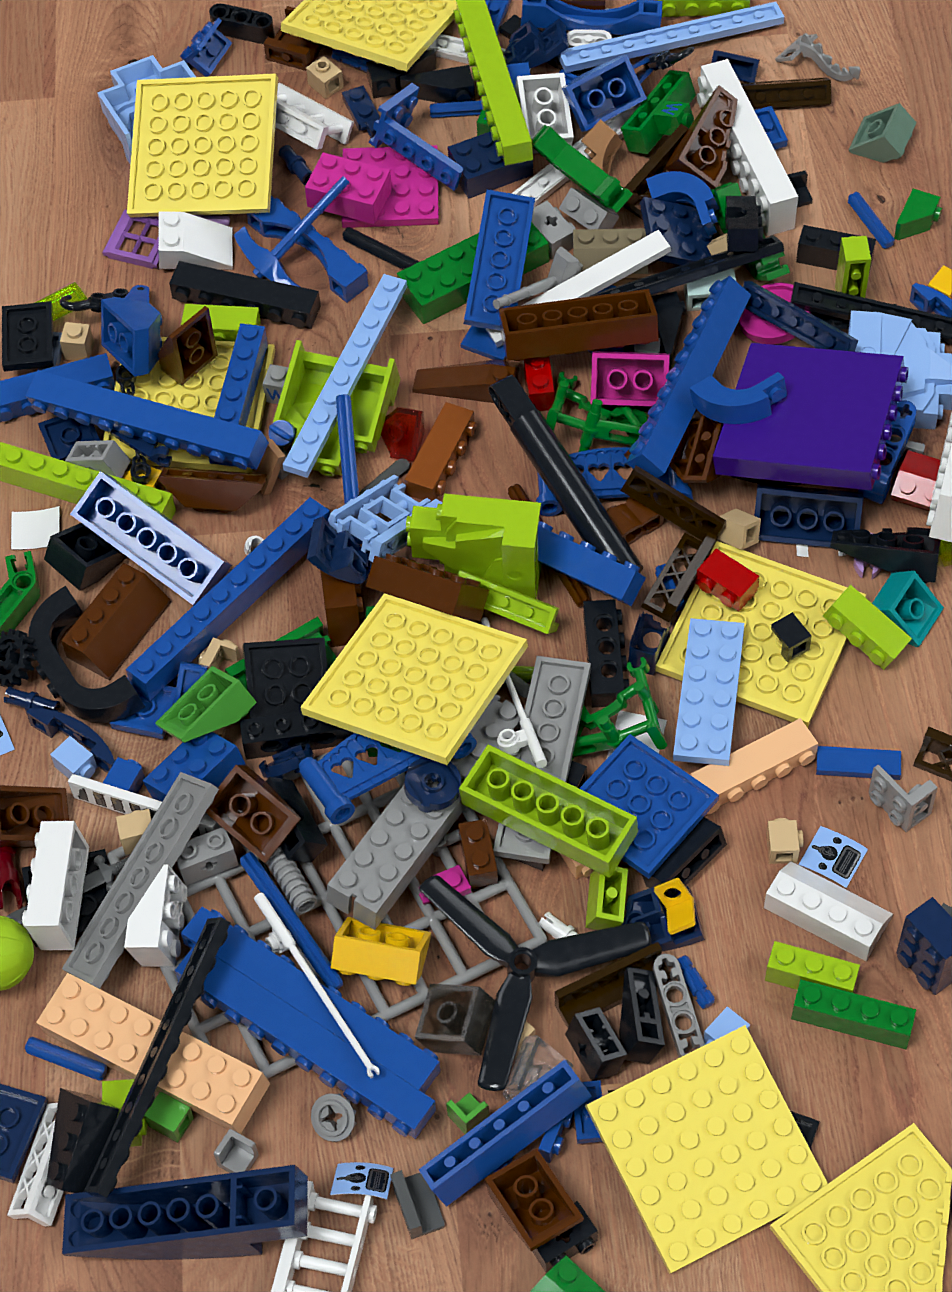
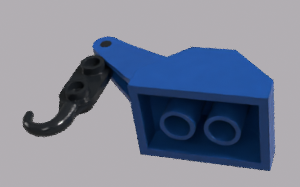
[562,47,694,132]
[59,285,163,377]

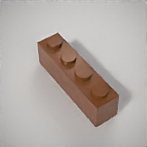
[404,402,477,501]

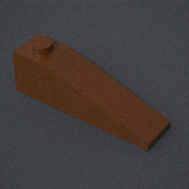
[665,85,738,189]

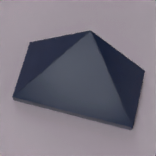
[711,50,760,82]

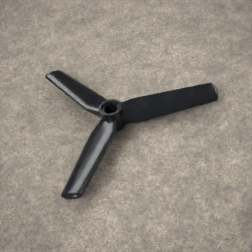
[419,875,652,1091]

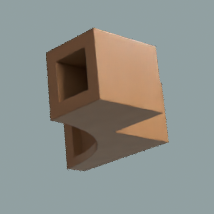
[581,119,623,213]

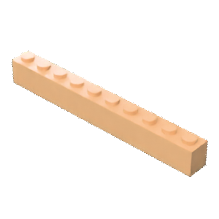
[560,718,818,879]

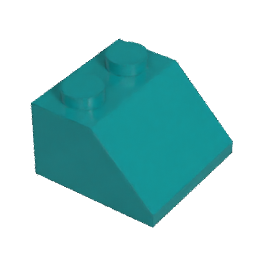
[872,571,944,647]

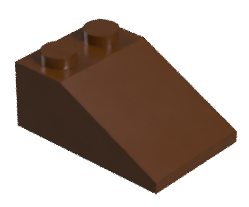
[157,306,218,386]
[205,765,301,863]
[0,785,69,848]
[484,1148,584,1251]

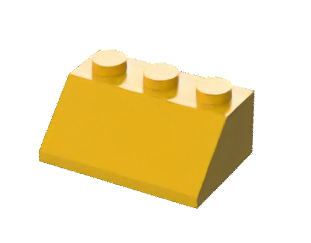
[331,917,431,986]

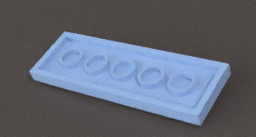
[673,618,745,766]

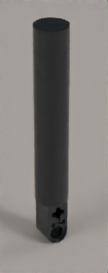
[488,375,643,573]

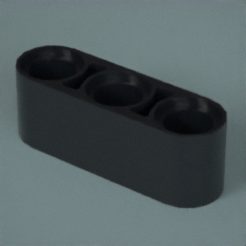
[209,3,275,44]

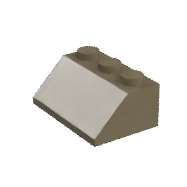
[573,228,648,285]

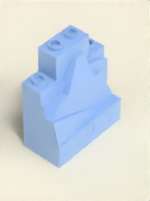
[97,55,196,165]
[848,311,952,430]

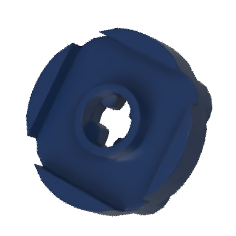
[259,744,314,779]
[404,757,461,813]

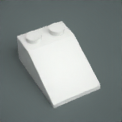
[159,212,233,270]

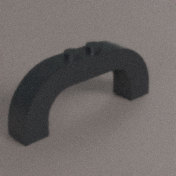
[28,586,145,723]

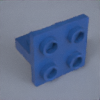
[180,18,232,77]

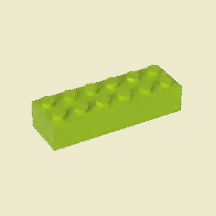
[459,744,638,878]

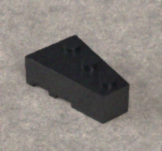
[46,1088,120,1193]

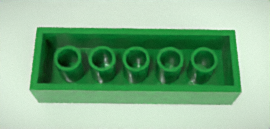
[397,222,549,325]

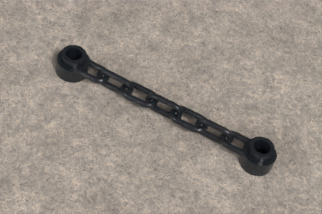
[116,365,152,485]

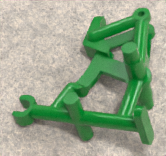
[546,372,648,452]
[572,657,667,760]

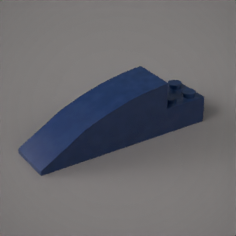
[62,1165,308,1260]

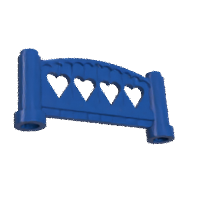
[536,447,693,516]
[299,733,477,824]

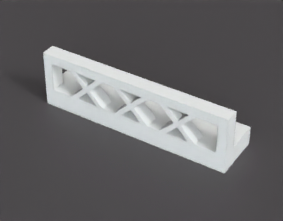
[7,1103,63,1226]

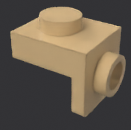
[198,638,240,669]

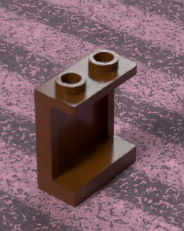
[264,6,323,71]

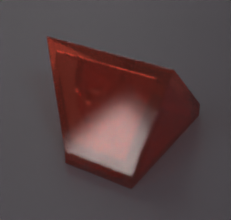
[381,407,425,462]

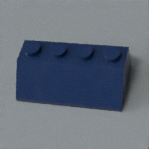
[754,483,863,547]

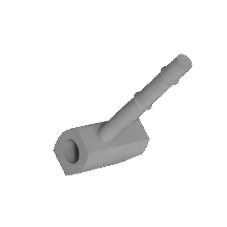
[493,247,583,309]

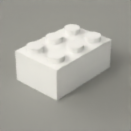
[515,73,574,153]

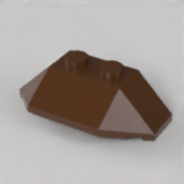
[669,409,724,483]
[159,467,267,513]

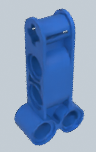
[858,400,917,504]

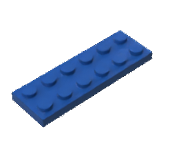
[463,189,535,331]

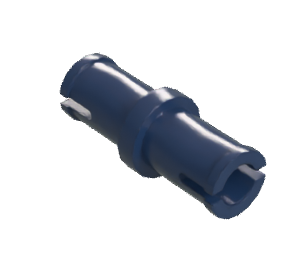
[278,145,312,185]
[4,687,61,712]

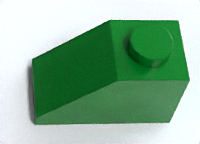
[894,188,943,240]

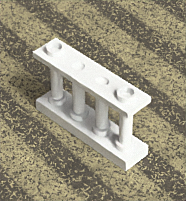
[275,83,354,149]
[271,1181,377,1292]

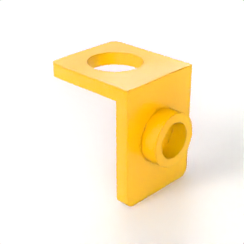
[654,878,696,935]

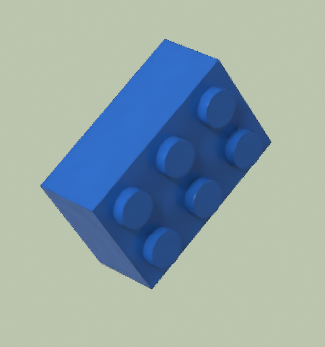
[143,732,246,802]

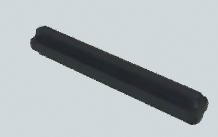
[342,227,420,270]

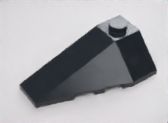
[830,527,941,583]

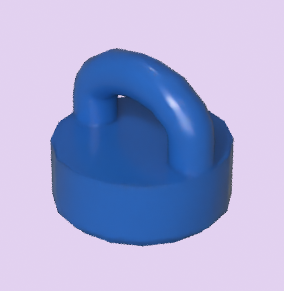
[269,420,295,446]

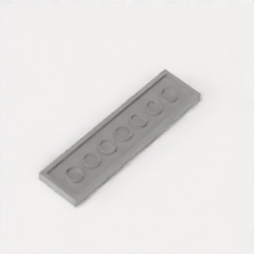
[493,656,591,864]
[62,772,219,989]

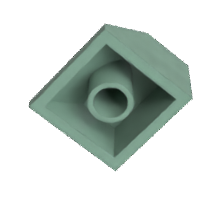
[849,103,917,163]

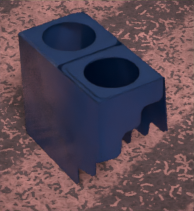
[628,611,672,675]

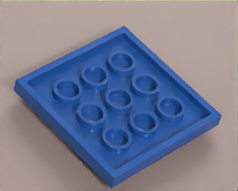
[579,734,719,879]

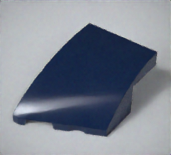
[504,19,569,69]
[307,516,373,584]
[622,886,705,957]

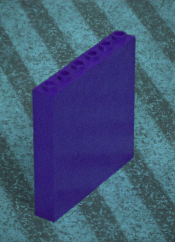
[713,343,909,491]

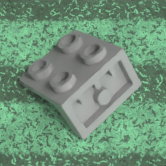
[869,765,938,832]

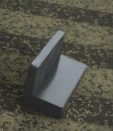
[390,1170,445,1240]

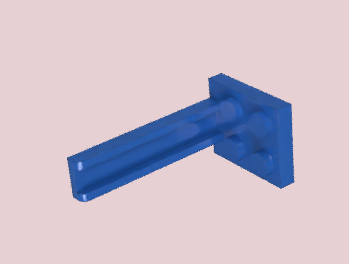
[369,83,463,191]

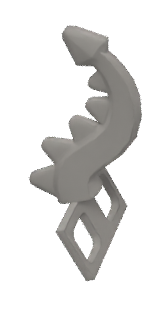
[775,33,861,81]

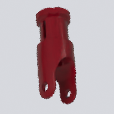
[0,846,23,910]

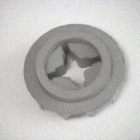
[311,1093,357,1142]

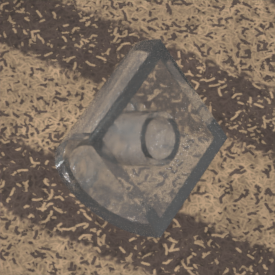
[503,1035,573,1102]

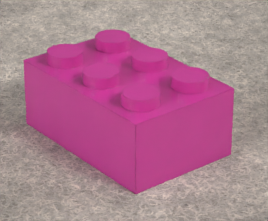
[305,153,392,224]
[590,351,670,406]

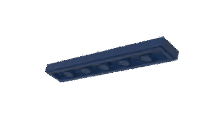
[743,281,858,352]

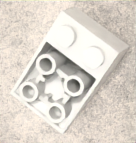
[124,864,188,967]

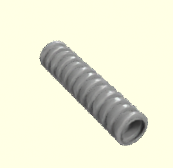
[266,847,317,914]

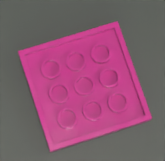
[342,145,439,228]

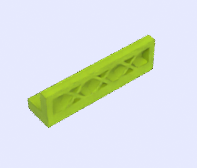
[458,570,559,634]

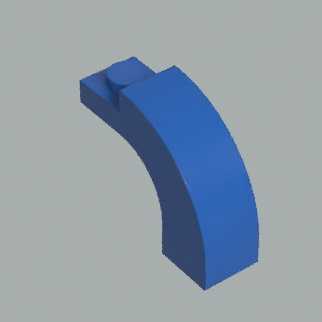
[646,171,720,236]
[690,372,787,424]

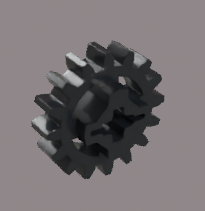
[0,629,37,687]

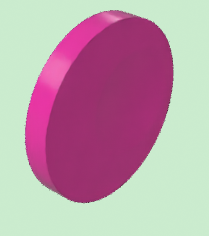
[739,283,811,344]

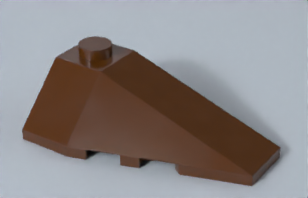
[412,359,520,403]

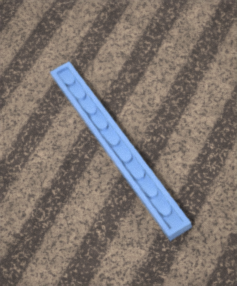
[558,2,784,73]
[283,274,407,478]

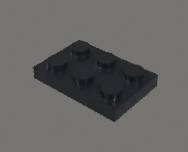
[2,301,54,372]

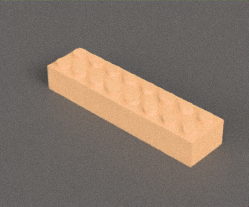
[36,973,270,1134]

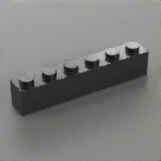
[169,261,321,329]

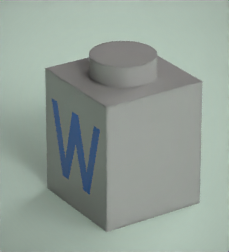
[263,364,289,404]

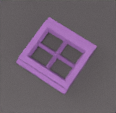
[103,209,159,269]

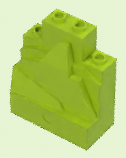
[273,340,401,477]
[405,493,542,599]

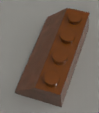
[61,563,171,681]

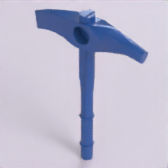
[234,176,350,287]

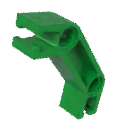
[531,125,633,213]
[710,182,790,281]
[0,551,41,639]

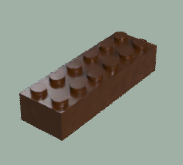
[499,289,659,361]

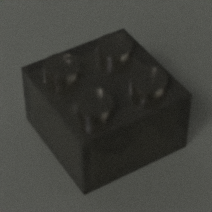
[415,984,495,1056]

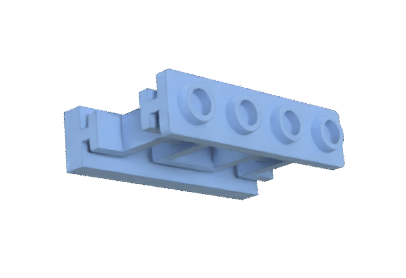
[328,475,442,562]

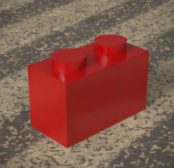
[523,357,554,411]
[696,548,760,612]

